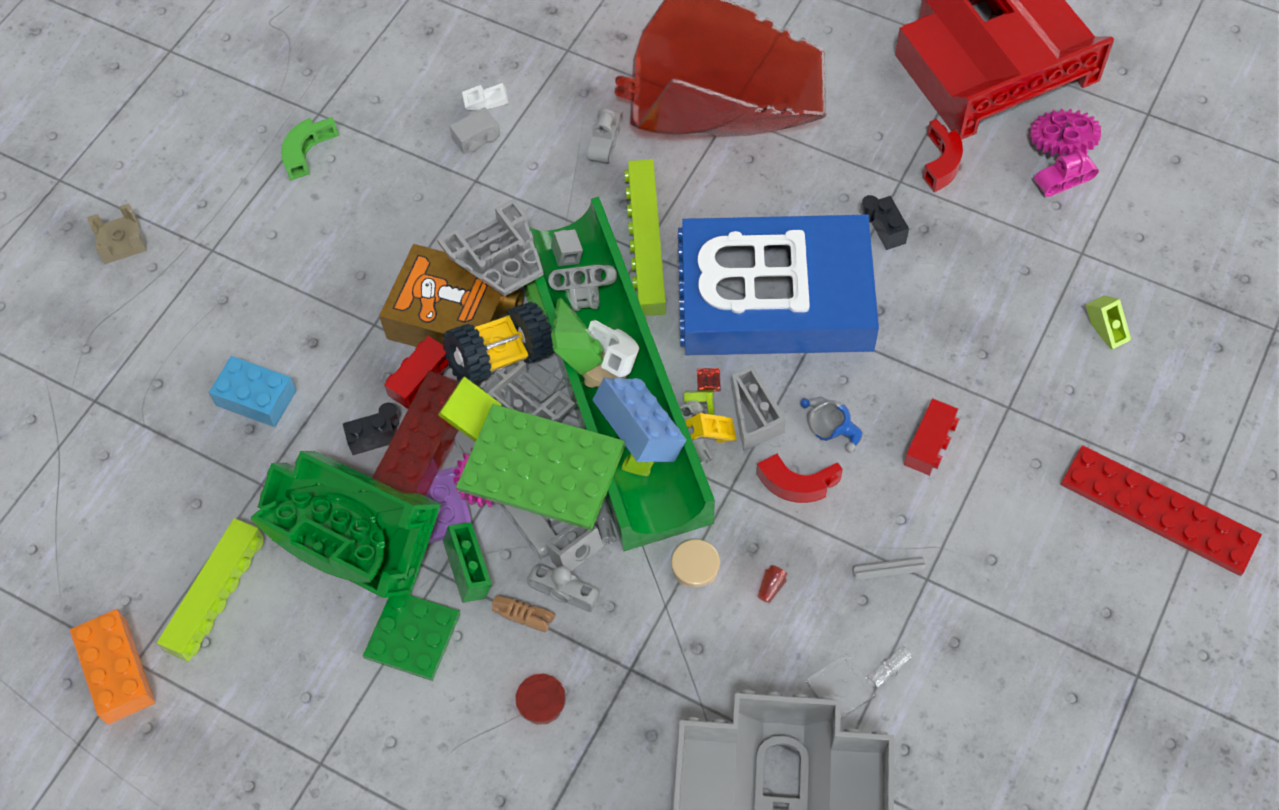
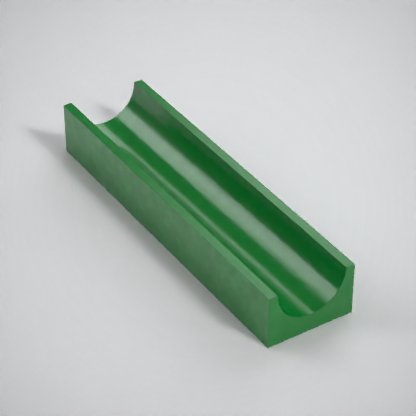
[529,196,715,552]

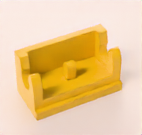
[685,413,737,443]

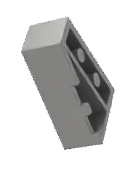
[732,365,786,451]

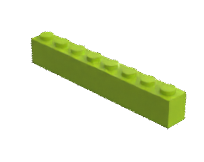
[624,159,666,316]

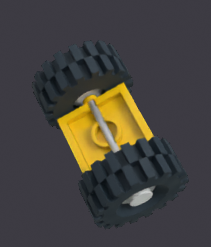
[443,302,553,383]

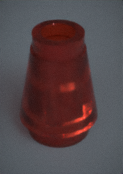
[757,565,788,603]

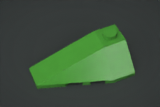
[551,298,604,375]

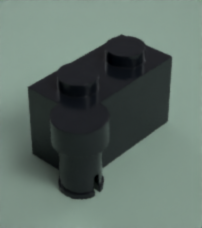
[861,195,909,250]
[342,402,400,455]

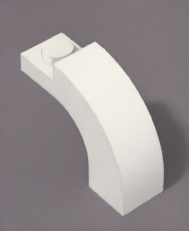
[588,320,639,378]

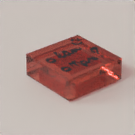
[697,368,721,392]

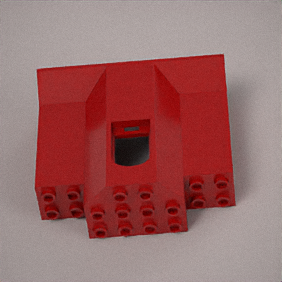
[895,0,1114,140]

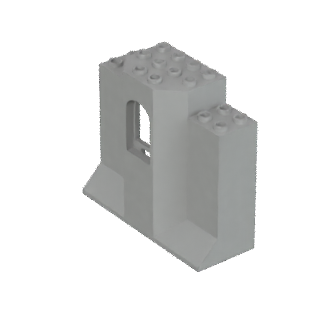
[673,690,894,810]

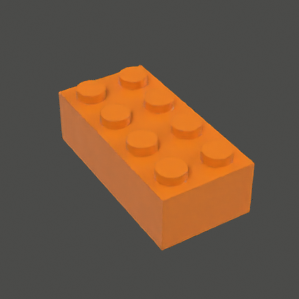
[69,609,155,725]

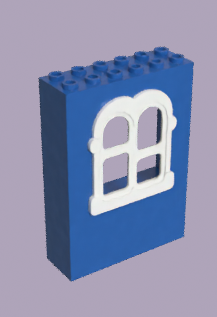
[678,214,879,356]

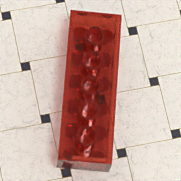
[372,371,459,496]

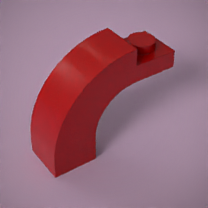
[922,118,963,193]
[756,453,843,503]

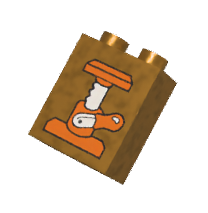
[379,244,523,347]

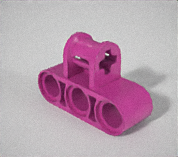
[1034,149,1099,197]

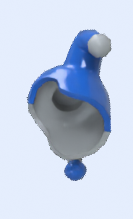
[800,397,863,453]

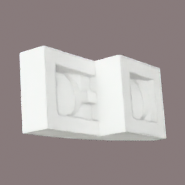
[462,83,509,110]

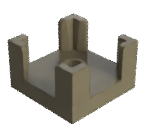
[87,204,147,264]

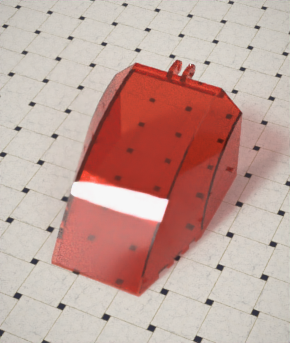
[614,0,826,137]

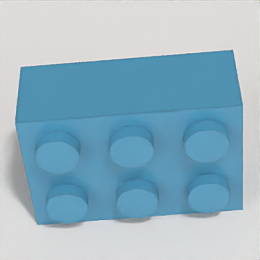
[208,356,297,427]

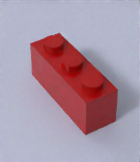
[384,336,449,410]
[904,398,960,476]

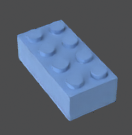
[592,377,686,462]

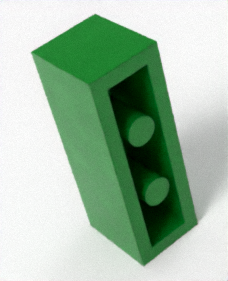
[443,522,492,603]

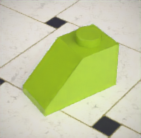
[1085,295,1131,349]

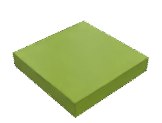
[438,377,502,442]

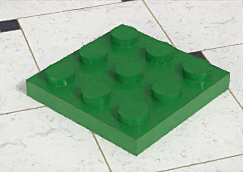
[363,595,461,681]

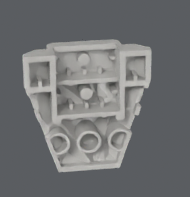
[437,199,543,296]
[480,361,575,422]

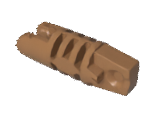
[492,595,555,632]

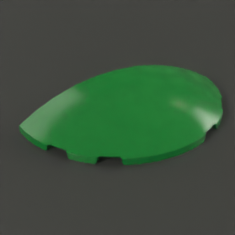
[251,492,385,582]

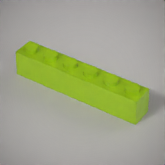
[157,518,264,662]

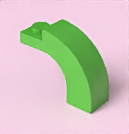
[281,117,339,181]

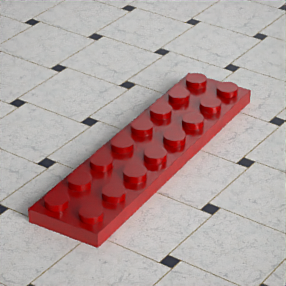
[1061,445,1262,576]

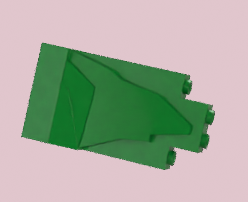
[257,451,441,598]

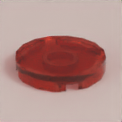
[515,674,566,725]

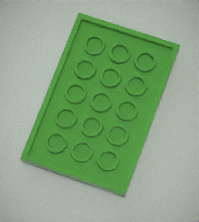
[456,404,625,531]

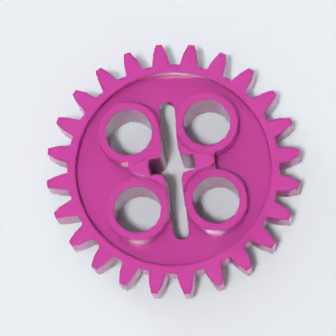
[1030,109,1101,156]

